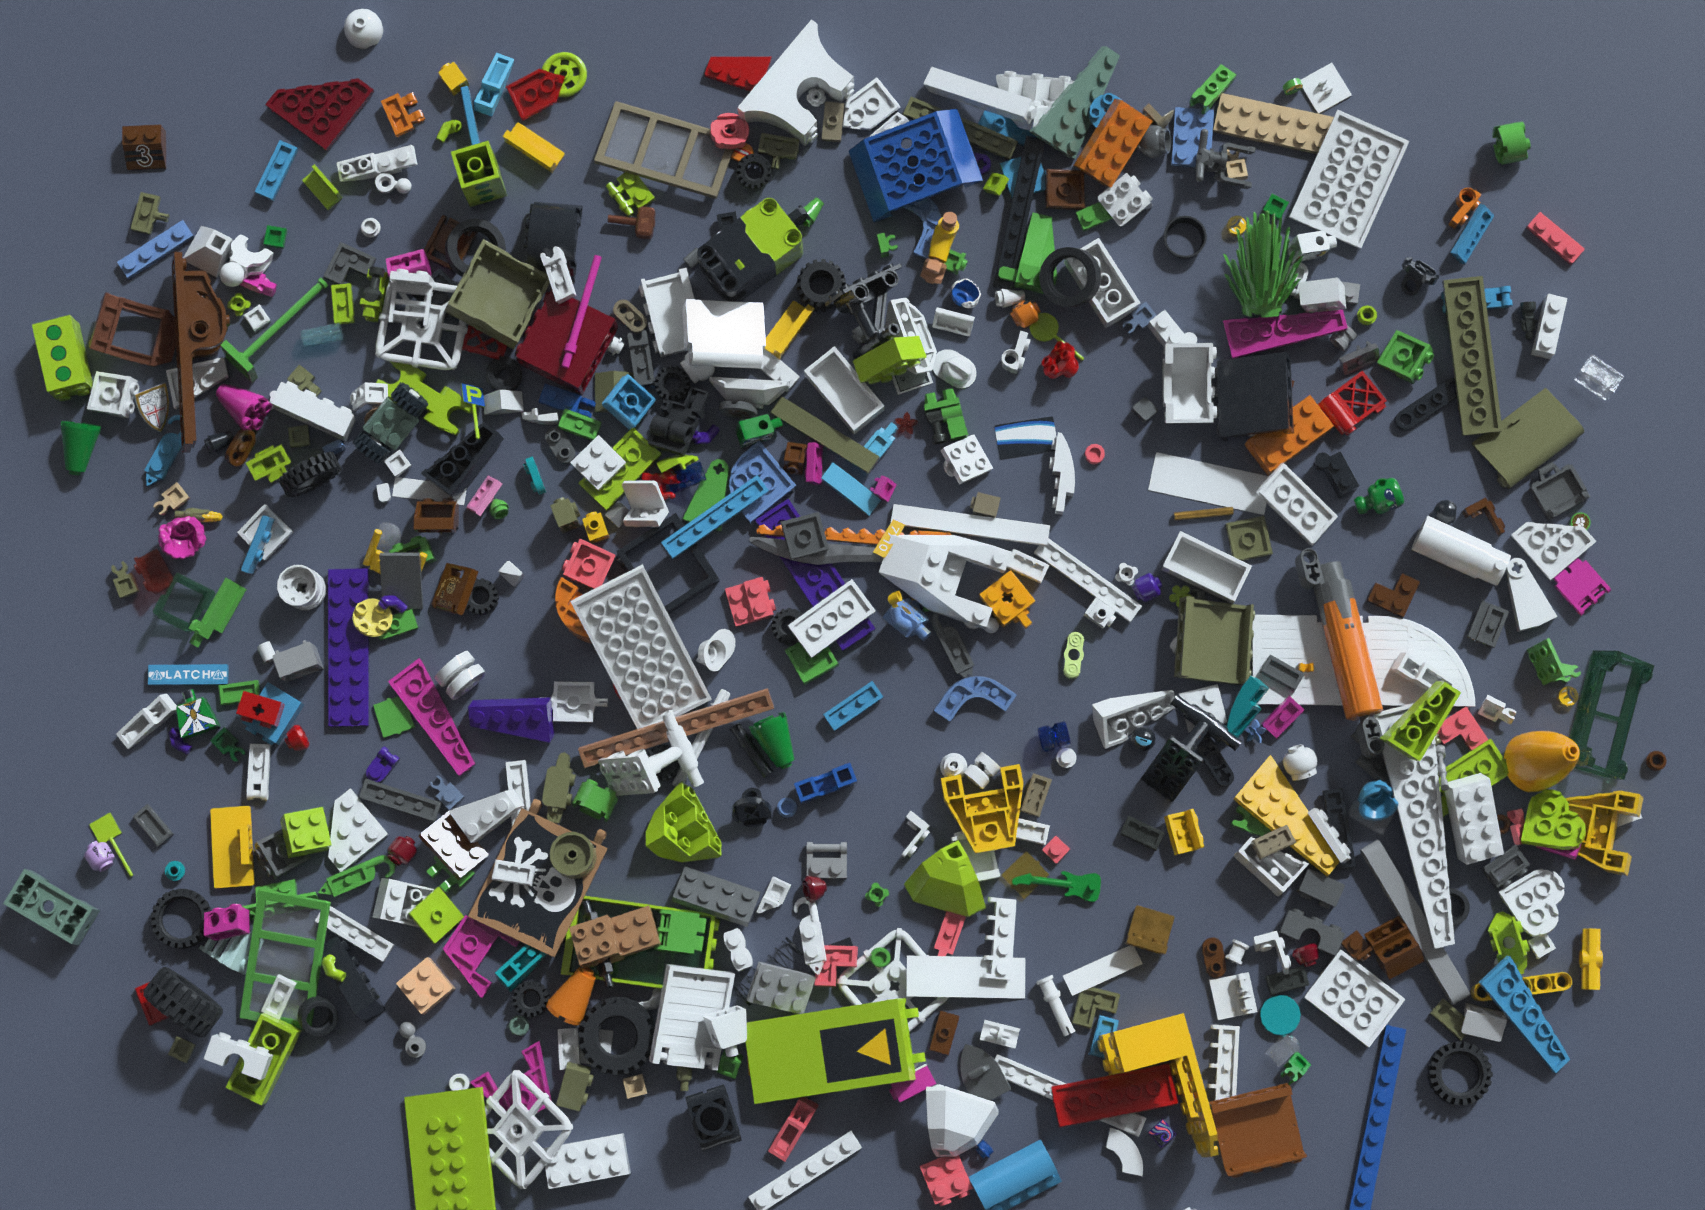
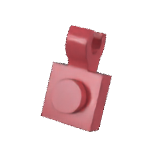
[1507,808,1525,845]

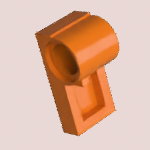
[1448,188,1481,229]

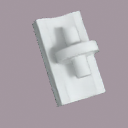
[980,1020,1020,1048]

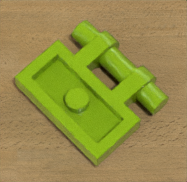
[605,172,655,217]

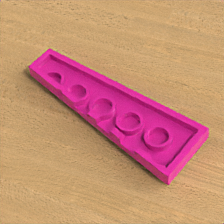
[1223,310,1348,359]
[388,658,476,776]

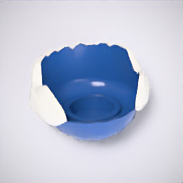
[951,279,981,308]

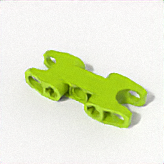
[376,361,473,436]

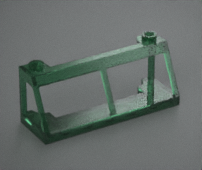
[1570,650,1655,780]

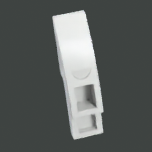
[337,145,417,182]
[1049,432,1075,515]

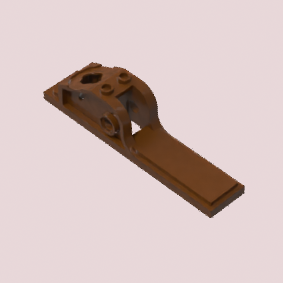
[171,252,230,453]

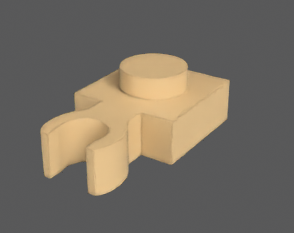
[1226,149,1248,180]
[153,482,190,516]

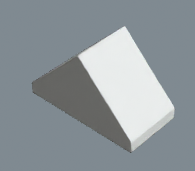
[484,390,524,416]

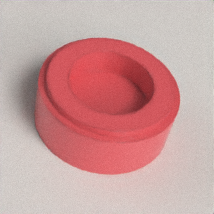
[1085,444,1105,465]

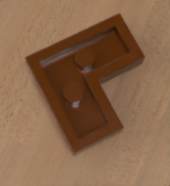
[1367,573,1420,618]

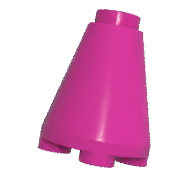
[216,384,272,431]

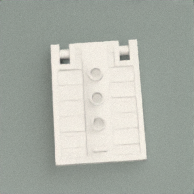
[649,964,735,1070]

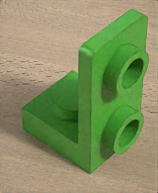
[389,535,436,564]

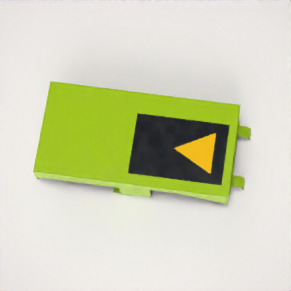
[746,998,926,1104]

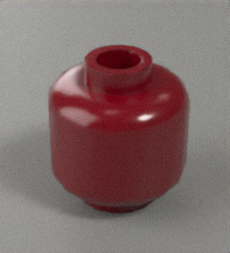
[387,836,417,866]

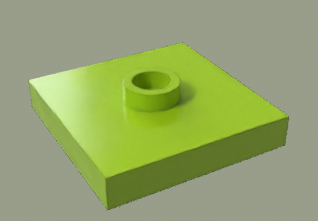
[408,887,464,944]

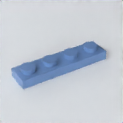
[117,220,195,279]

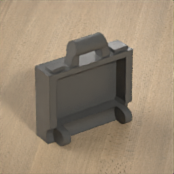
[1529,462,1591,521]

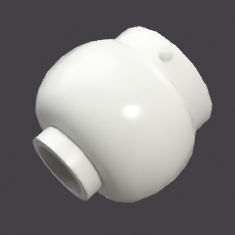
[680,352,715,384]
[1283,744,1317,780]

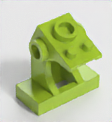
[246,444,291,483]

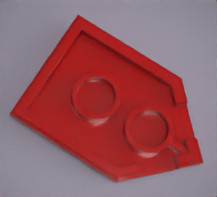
[506,69,565,121]

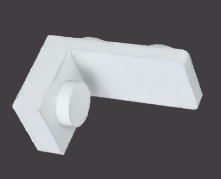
[350,382,388,411]
[901,811,930,858]
[1253,931,1291,975]

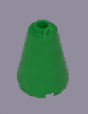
[61,421,101,475]
[749,712,795,769]

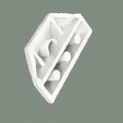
[885,298,937,374]
[709,377,790,408]

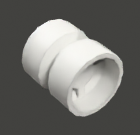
[963,752,1000,790]

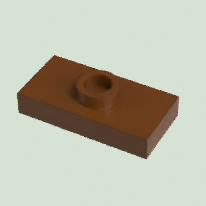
[929,1010,960,1055]

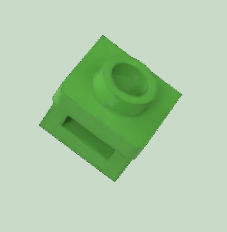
[944,249,968,275]

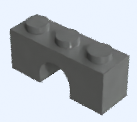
[1278,908,1345,957]

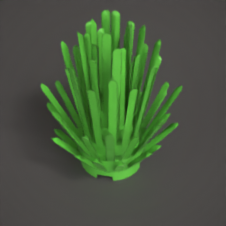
[1223,211,1303,317]

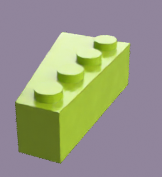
[1380,681,1461,761]

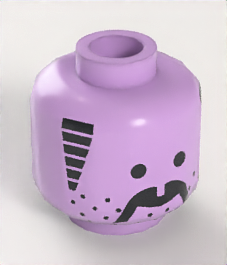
[84,841,115,872]

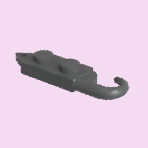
[931,612,975,678]

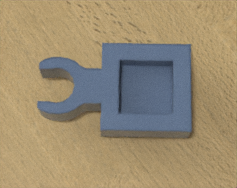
[1122,302,1157,335]
[430,775,465,810]

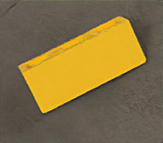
[503,122,565,173]
[764,301,814,360]

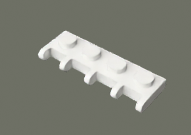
[983,897,1016,981]
[1208,1025,1240,1106]

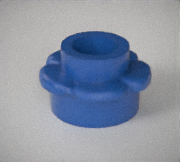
[975,1140,994,1158]

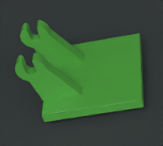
[1527,638,1581,686]

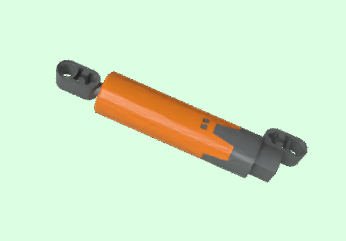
[1295,548,1385,758]

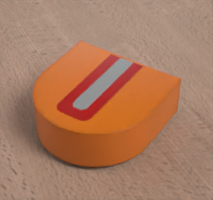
[731,143,754,162]

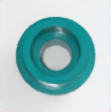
[165,861,185,881]

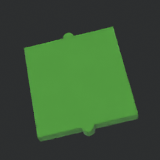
[373,696,415,738]

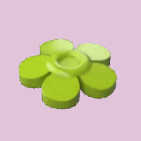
[1169,585,1192,607]

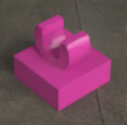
[870,475,896,502]

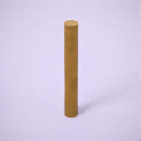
[1174,507,1234,520]

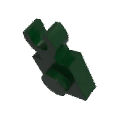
[210,727,246,763]

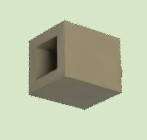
[970,492,1001,518]

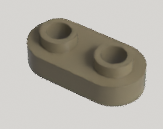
[613,300,647,333]

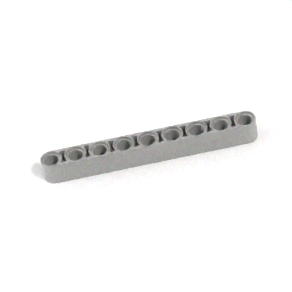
[1360,840,1470,1005]

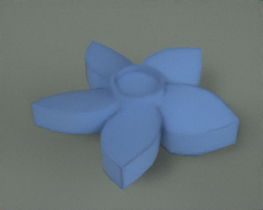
[1245,719,1266,743]

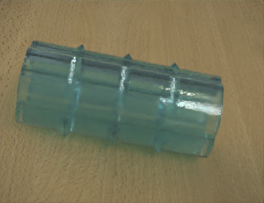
[301,323,343,347]

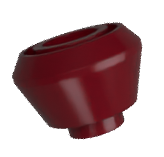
[802,876,827,903]
[1292,943,1319,968]

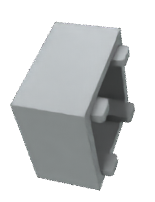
[272,640,324,682]

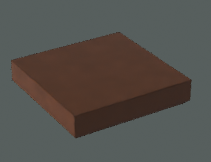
[1045,169,1085,210]

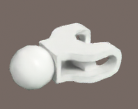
[219,235,273,287]

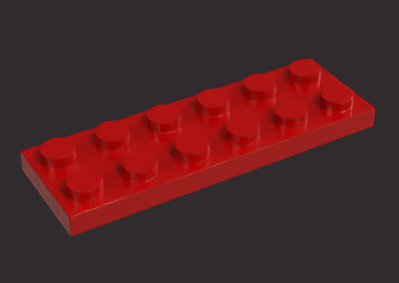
[1050,1064,1178,1128]

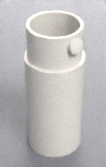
[1411,516,1511,586]

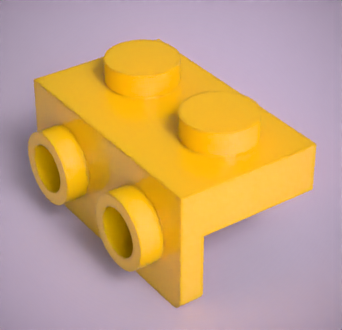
[1164,809,1204,855]

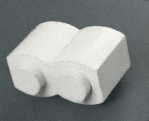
[724,928,753,972]

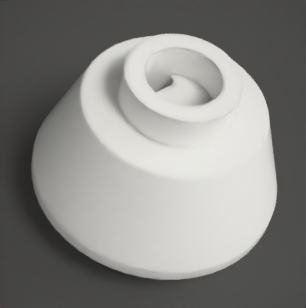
[940,753,967,778]

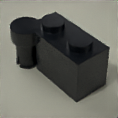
[1314,451,1359,499]

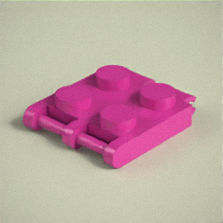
[1553,557,1611,616]

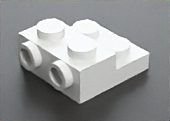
[87,371,139,418]

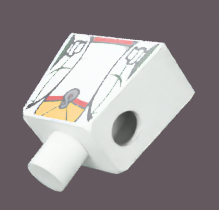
[1288,231,1337,264]

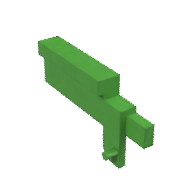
[189,578,247,647]

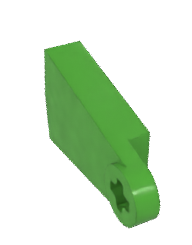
[683,459,729,531]

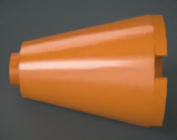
[546,967,596,1025]

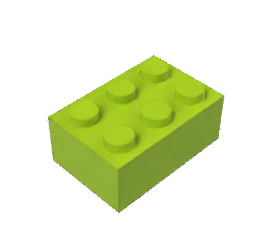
[853,336,927,384]

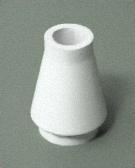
[995,289,1025,308]

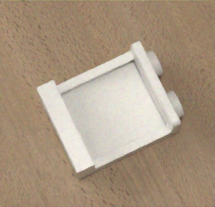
[951,831,1000,882]

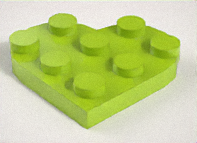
[1521,789,1586,850]

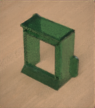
[153,572,215,634]

